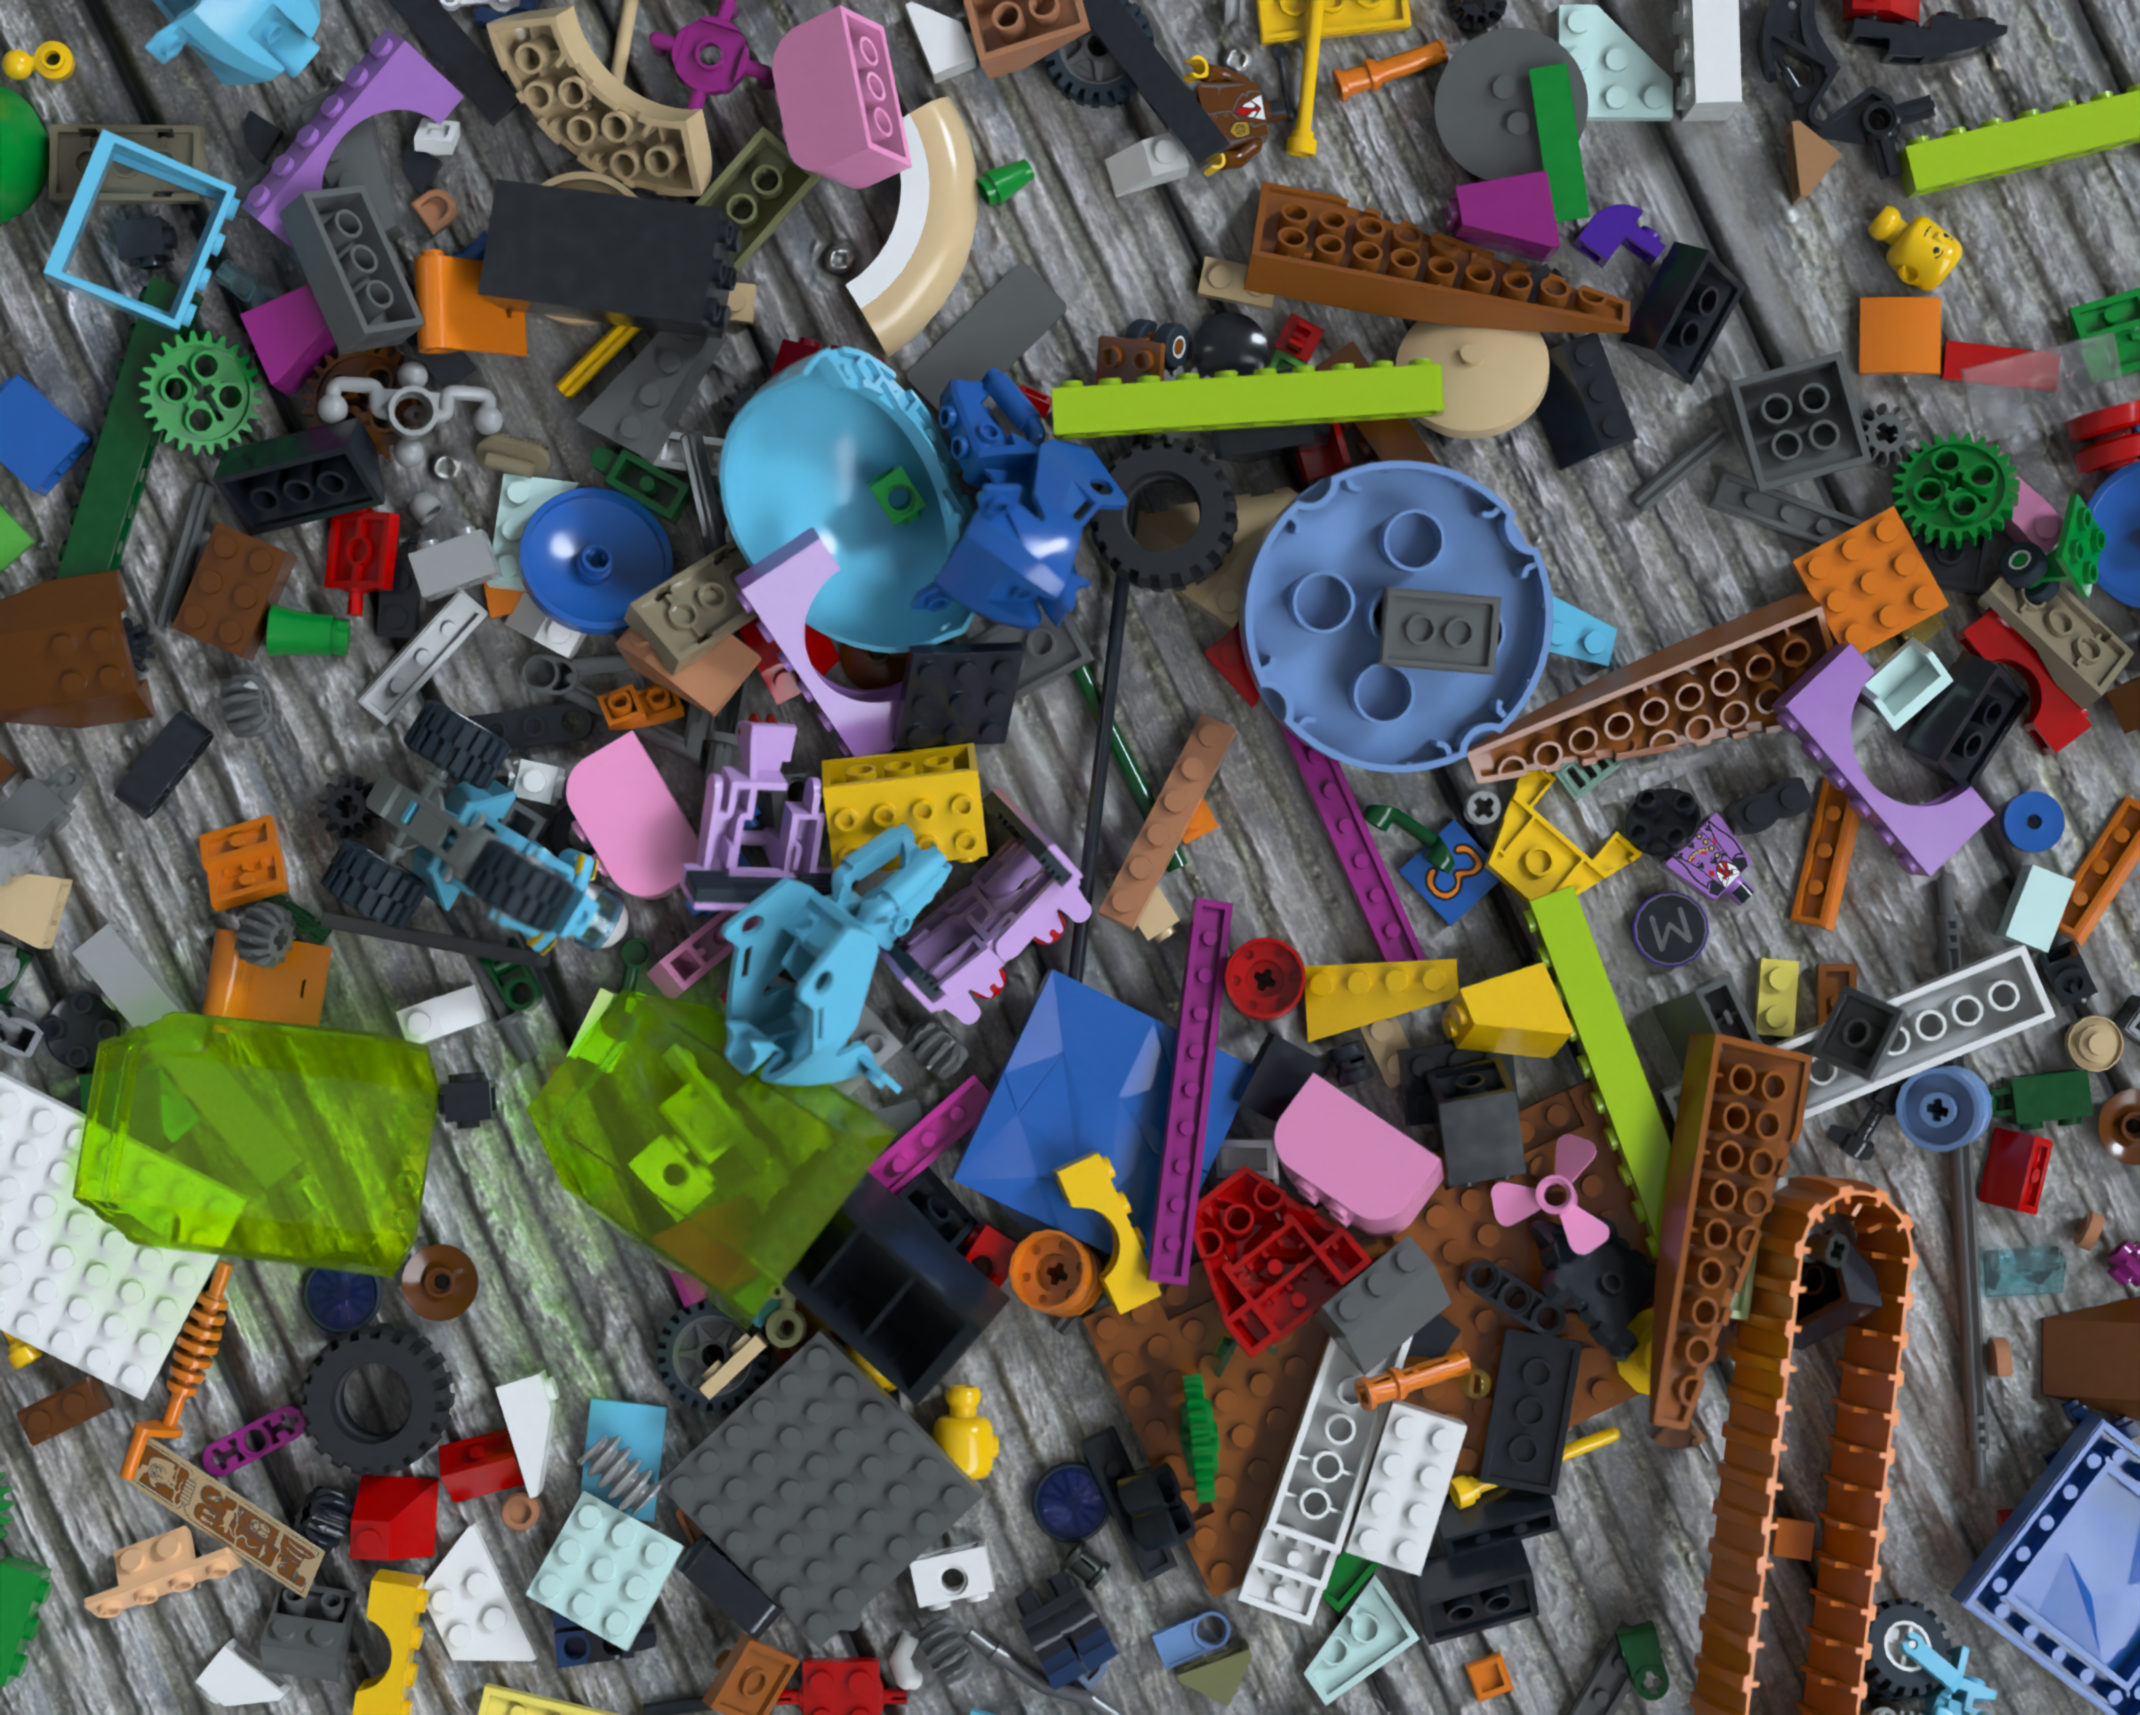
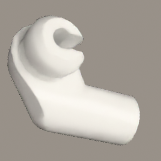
[889,1630,923,1690]

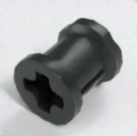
[1802,1228,1850,1268]
[1060,1540,1111,1591]

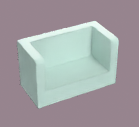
[1860,637,1954,731]
[1995,864,2076,953]

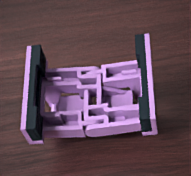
[878,786,1092,1024]

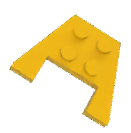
[1484,770,1643,902]

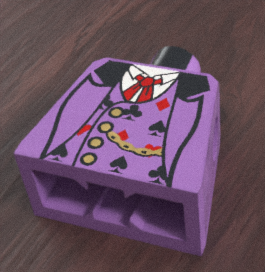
[1659,812,1755,906]

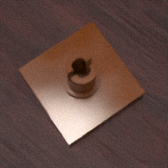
[702,1633,800,1715]

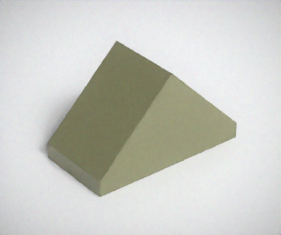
[1176,1642,1252,1706]

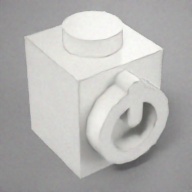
[507,759,568,806]

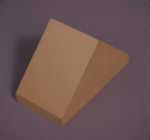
[1784,121,1841,205]

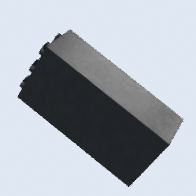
[478,179,743,339]
[742,1143,1011,1406]

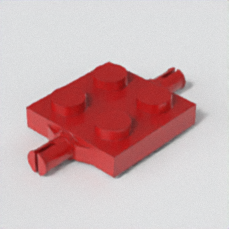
[324,507,400,617]
[776,1657,907,1715]

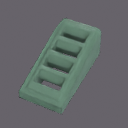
[1550,758,1631,803]

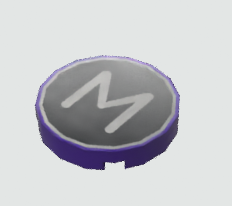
[1631,891,1709,967]

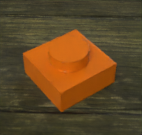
[1182,797,1219,845]

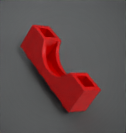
[1953,607,2092,756]

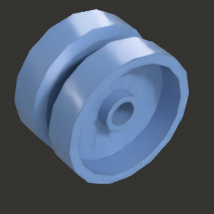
[1896,1065,1993,1152]

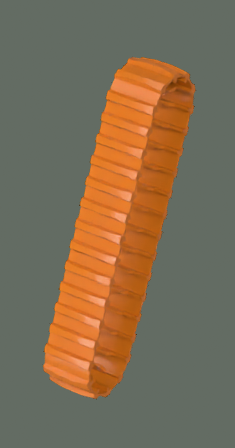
[1689,1174,1918,1715]

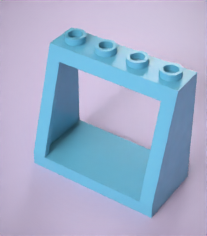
[43,129,241,333]

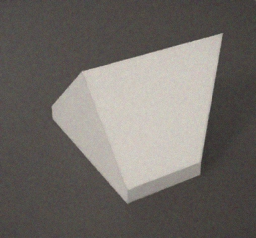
[1216,1137,1279,1187]

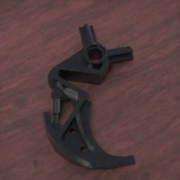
[1757,0,1936,180]

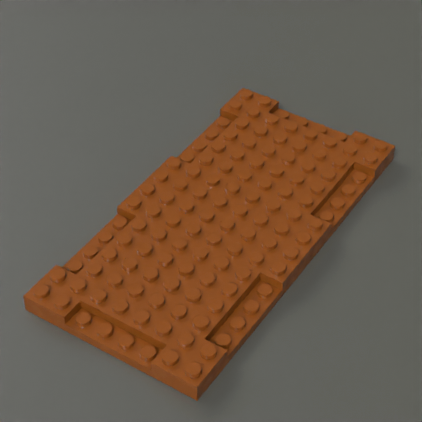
[1082,1071,1740,1598]

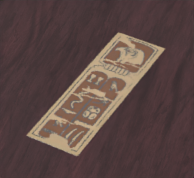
[124,1437,325,1599]

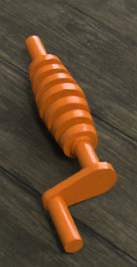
[119,1260,234,1480]

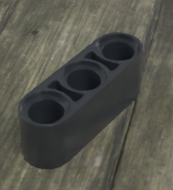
[114,710,214,820]
[1461,1257,1566,1336]
[676,1534,785,1639]

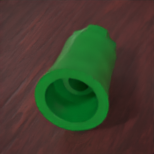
[266,604,351,657]

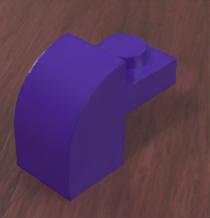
[1572,204,1666,268]

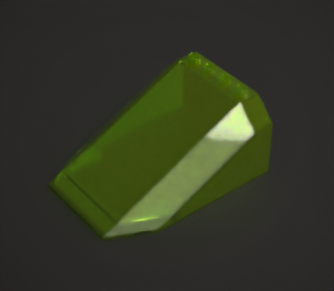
[526,989,898,1330]
[72,1012,440,1278]

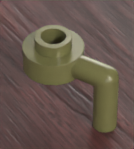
[766,1283,807,1348]

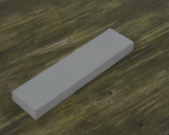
[356,590,489,725]

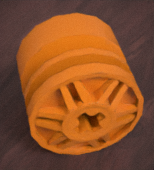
[1009,1229,1104,1318]

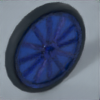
[302,1253,383,1335]
[1031,1461,1110,1544]

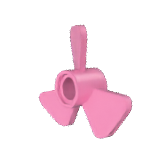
[1491,1134,1610,1255]

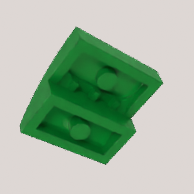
[2068,288,2140,387]

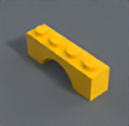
[1051,1151,1162,1315]
[352,1569,429,1715]

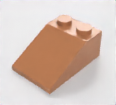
[963,0,1091,79]
[615,594,762,717]

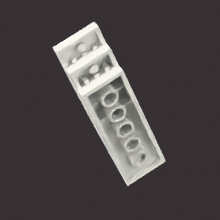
[1237,1335,1413,1626]

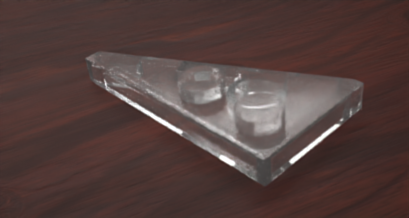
[1593,744,1724,806]

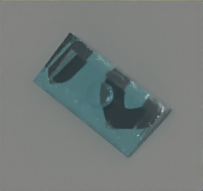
[1983,1246,2066,1297]

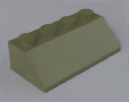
[694,126,821,273]

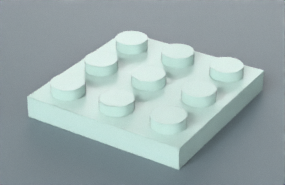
[525,1491,685,1651]

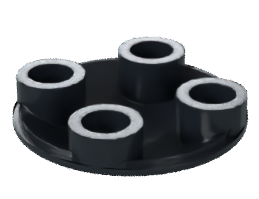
[1192,312,1268,378]
[1625,788,1701,856]
[42,992,121,1069]

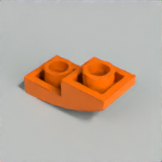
[597,683,685,730]

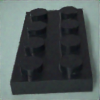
[1478,1327,1583,1496]

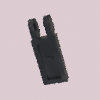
[376,532,422,639]

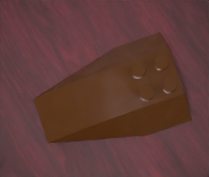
[0,569,156,729]
[2041,1296,2140,1421]

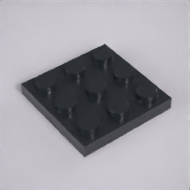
[892,642,1024,749]

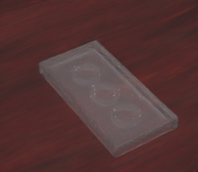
[1960,331,2127,443]

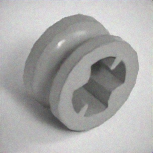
[1224,0,1245,25]

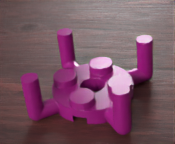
[649,0,775,118]

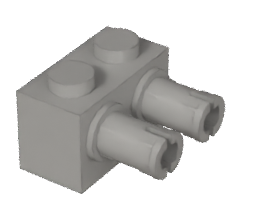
[408,526,502,602]

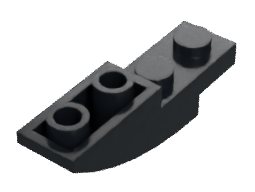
[1844,11,2008,65]

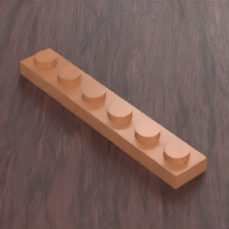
[1098,713,1237,932]

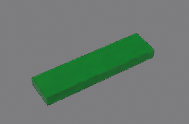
[1528,63,1590,223]

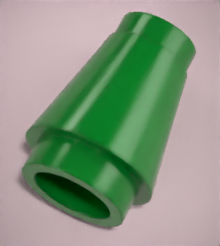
[976,159,1035,207]

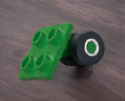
[1998,494,2106,605]

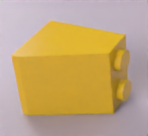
[1442,962,1574,1058]

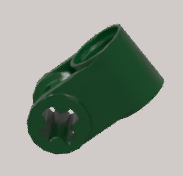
[480,936,543,1011]
[1614,1620,1669,1701]

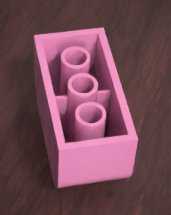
[772,5,912,189]
[566,730,699,900]
[1274,1073,1444,1237]

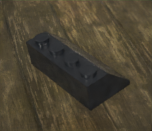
[213,417,386,536]

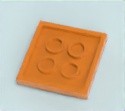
[1790,506,1949,654]

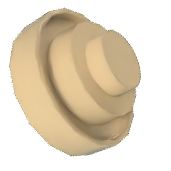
[2064,1015,2124,1072]

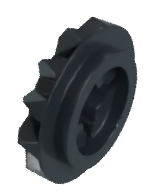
[1446,0,1507,31]

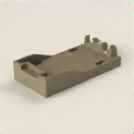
[49,124,209,207]
[624,539,759,676]
[1977,572,2134,710]

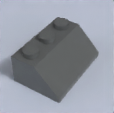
[1314,1235,1452,1376]

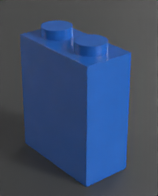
[0,374,94,497]

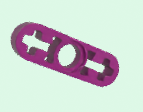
[202,1404,308,1476]

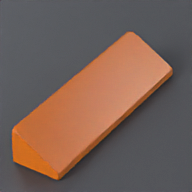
[1789,773,1861,931]
[2057,795,2140,946]

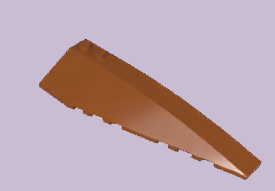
[1244,181,1631,333]
[1467,590,1833,785]
[1649,1033,1813,1430]

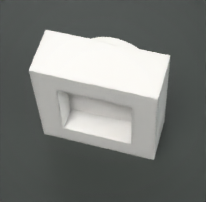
[414,118,460,156]

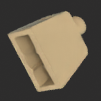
[0,873,73,949]

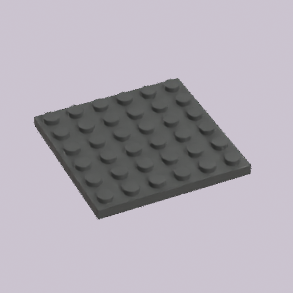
[659,1327,985,1648]

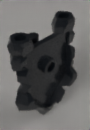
[1530,1215,1657,1362]

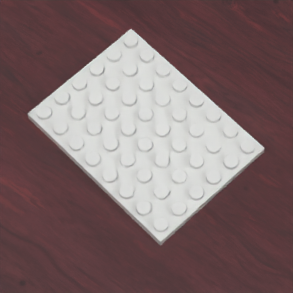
[0,1071,250,1401]

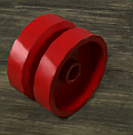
[2064,400,2140,475]

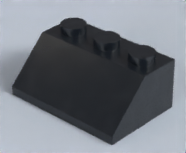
[1620,241,1746,386]
[1536,333,1637,471]
[1902,650,2030,788]
[1792,1229,1883,1350]
[1410,1540,1539,1645]

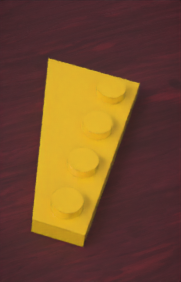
[1304,959,1458,1042]

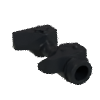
[1826,1083,1901,1162]

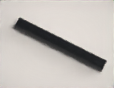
[643,1695,713,1715]

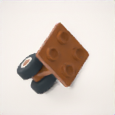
[1096,319,1190,385]

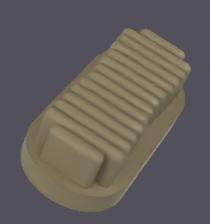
[476,431,551,478]

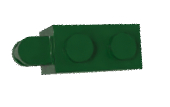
[590,447,692,525]
[1988,1068,2094,1130]

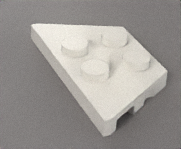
[423,1523,539,1661]

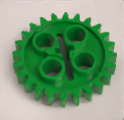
[135,331,264,455]
[1892,432,2020,549]
[1179,1373,1220,1503]

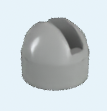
[409,492,443,526]

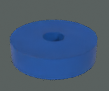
[2000,791,2065,853]

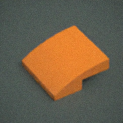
[1859,297,1942,376]
[199,814,290,912]

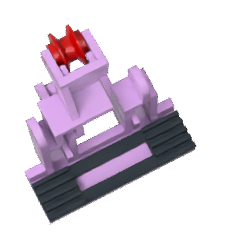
[680,713,833,910]

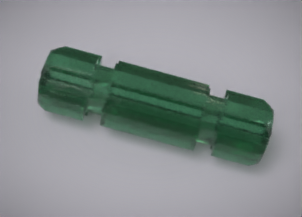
[262,894,332,945]

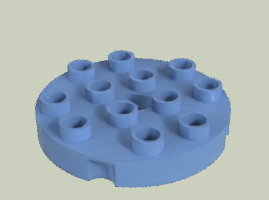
[1239,461,1553,773]

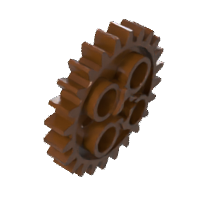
[302,347,427,462]

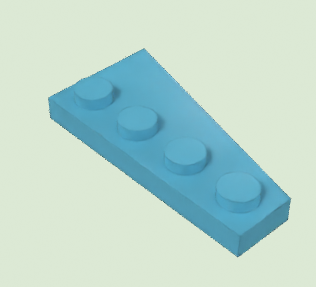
[1549,595,1617,667]

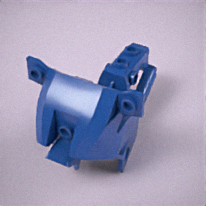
[909,367,1128,631]

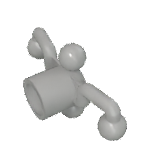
[317,361,503,468]

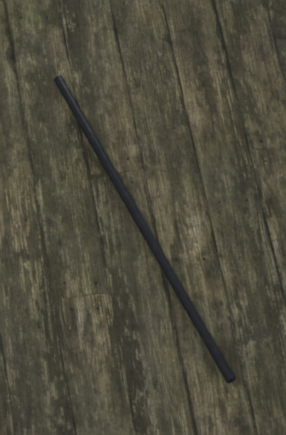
[1068,435,1147,983]

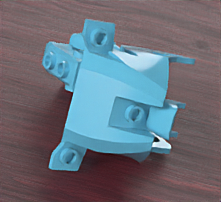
[144,0,320,85]
[721,823,952,1094]

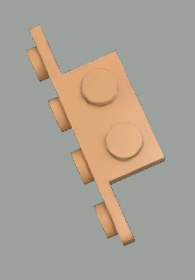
[83,1525,242,1618]

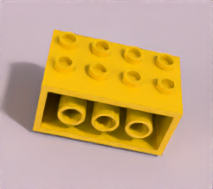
[822,743,988,872]

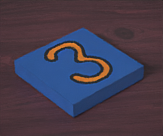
[1398,819,1500,927]

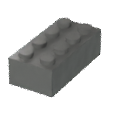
[279,185,425,354]

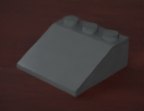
[1723,351,1872,493]

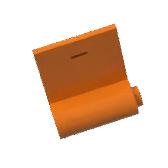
[413,249,527,357]
[201,928,333,1037]

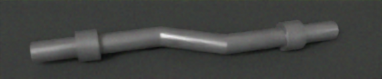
[964,1627,1126,1715]

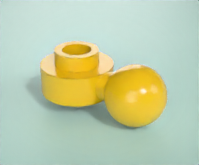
[2,41,75,82]

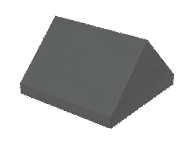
[1810,985,1908,1083]

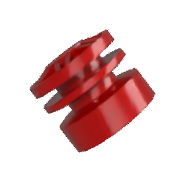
[1224,937,1306,1022]

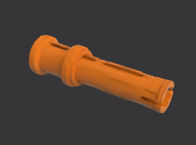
[1332,38,1449,103]
[1354,1350,1471,1412]

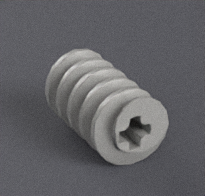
[577,1433,662,1518]

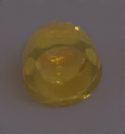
[1459,1367,1491,1399]

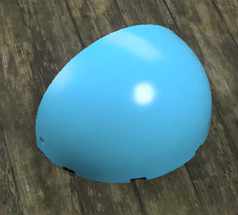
[719,347,975,653]

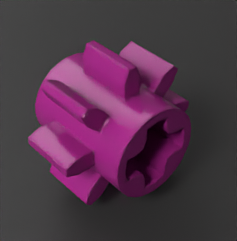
[2107,1239,2140,1287]

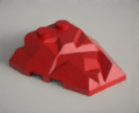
[1193,1165,1373,1359]

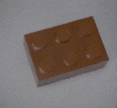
[172,522,298,661]

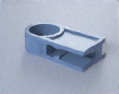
[1151,1608,1231,1670]

